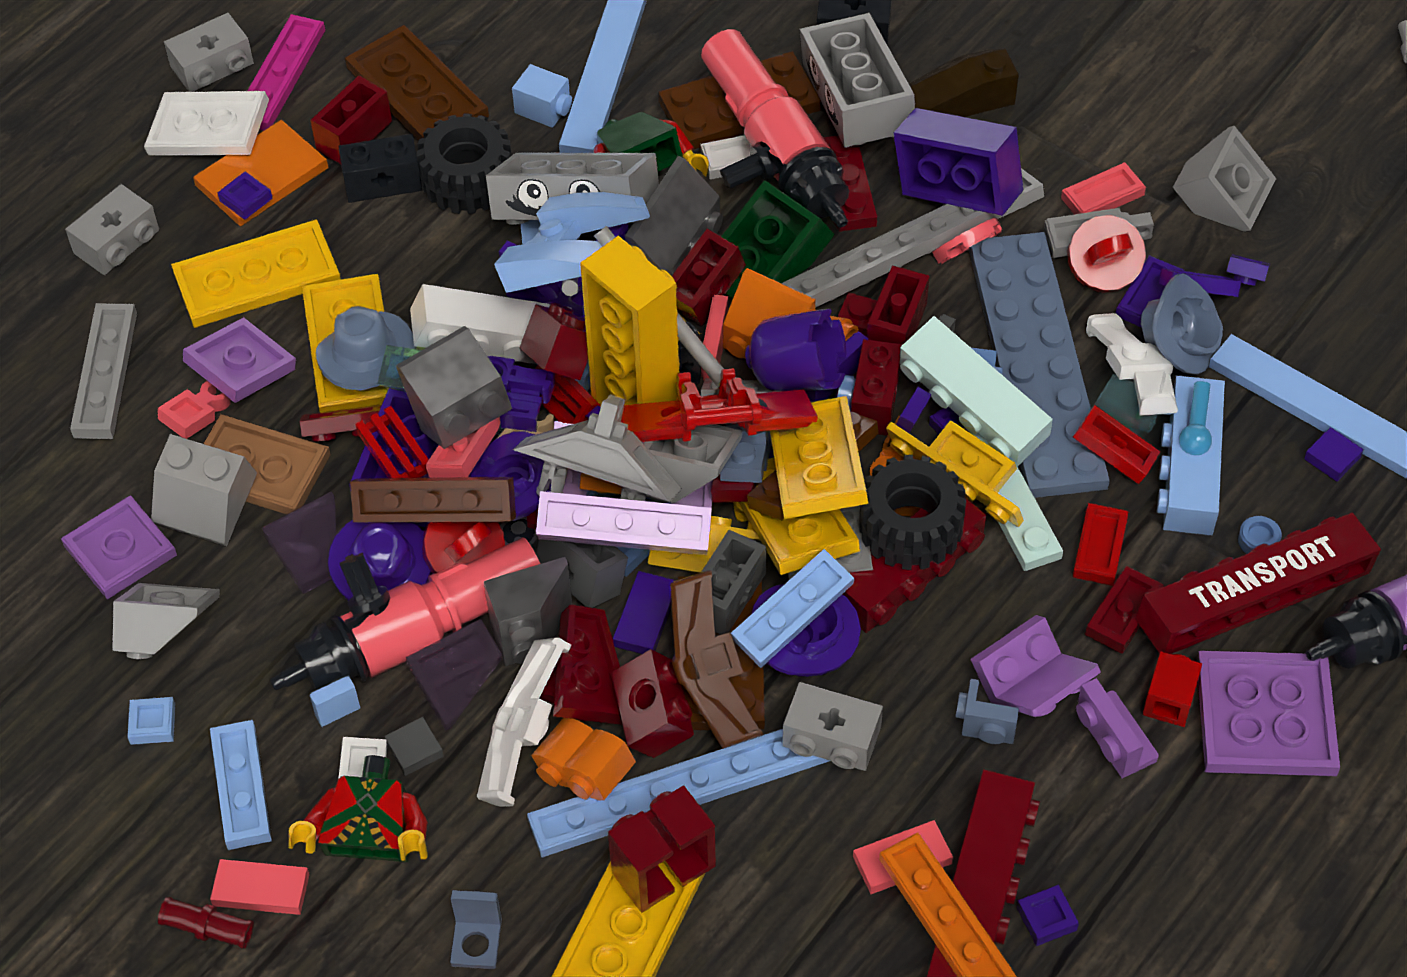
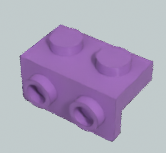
[1076,678,1159,778]

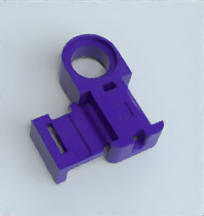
[487,356,555,432]

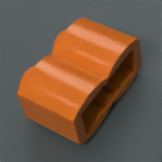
[531,718,636,800]

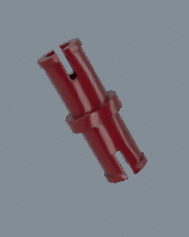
[158,897,254,949]

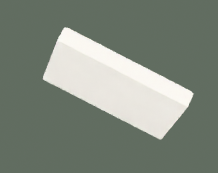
[144,91,269,155]

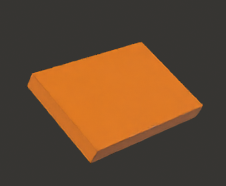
[193,119,329,227]

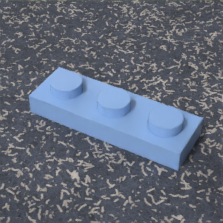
[731,549,854,668]
[210,720,272,850]

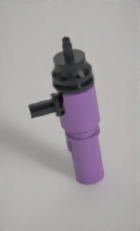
[1306,575,1407,669]

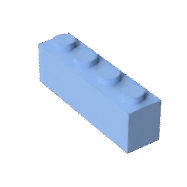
[1157,375,1225,536]

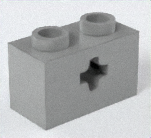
[164,13,254,92]
[65,184,159,275]
[783,682,883,771]

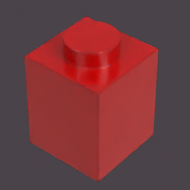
[1143,651,1203,727]

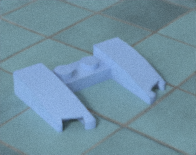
[494,192,650,293]

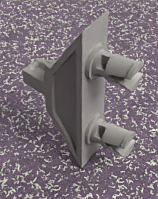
[512,394,682,502]

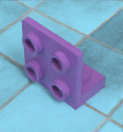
[970,615,1101,717]

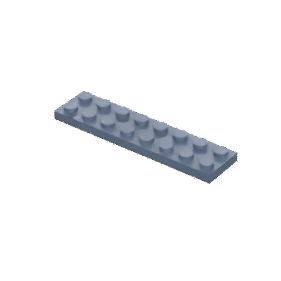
[969,232,1110,498]

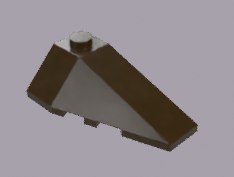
[909,48,1019,117]

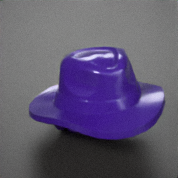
[468,431,551,522]
[328,520,431,601]
[752,584,861,677]

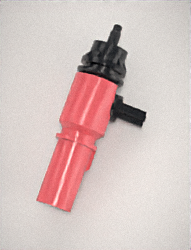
[701,29,850,228]
[270,537,540,691]

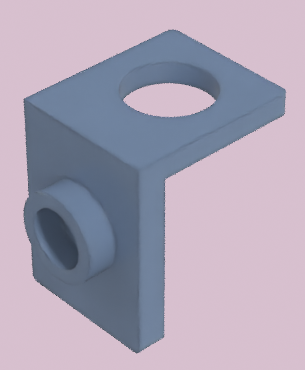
[450,890,502,969]

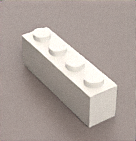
[410,284,571,364]

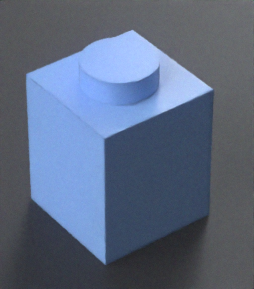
[512,64,572,128]

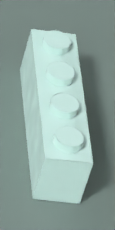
[900,316,1053,467]

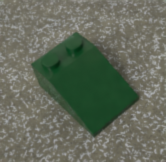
[721,180,835,299]

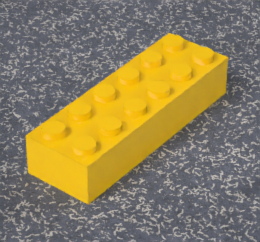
[580,235,680,407]

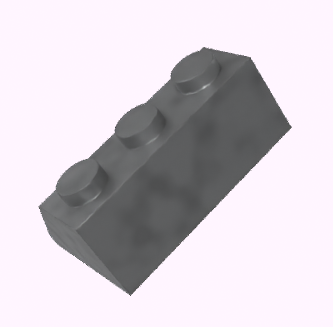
[625,156,723,276]

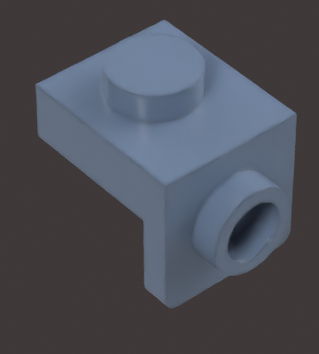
[956,679,1019,744]

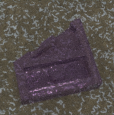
[262,492,338,594]
[406,619,502,730]

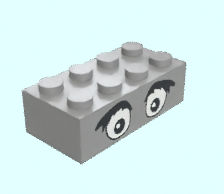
[800,13,915,148]
[486,153,659,225]

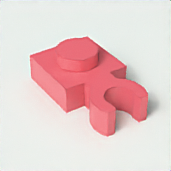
[158,381,231,439]

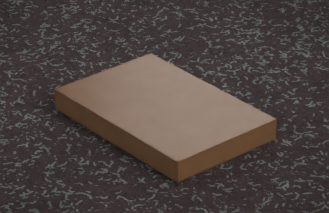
[204,414,331,517]

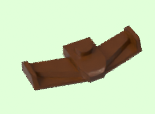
[670,570,763,749]

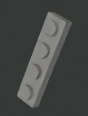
[70,303,137,439]

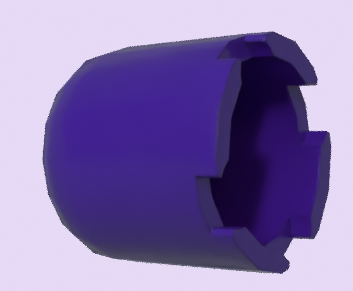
[745,309,847,391]

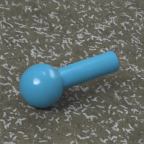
[1179,381,1212,455]

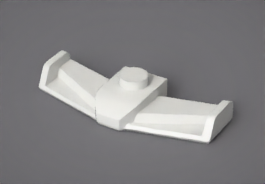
[1086,313,1178,416]
[477,638,572,807]

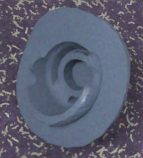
[1141,273,1223,375]
[316,306,417,391]

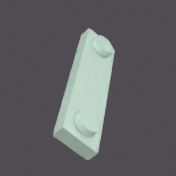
[971,433,1063,571]

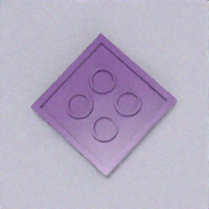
[1196,651,1340,776]

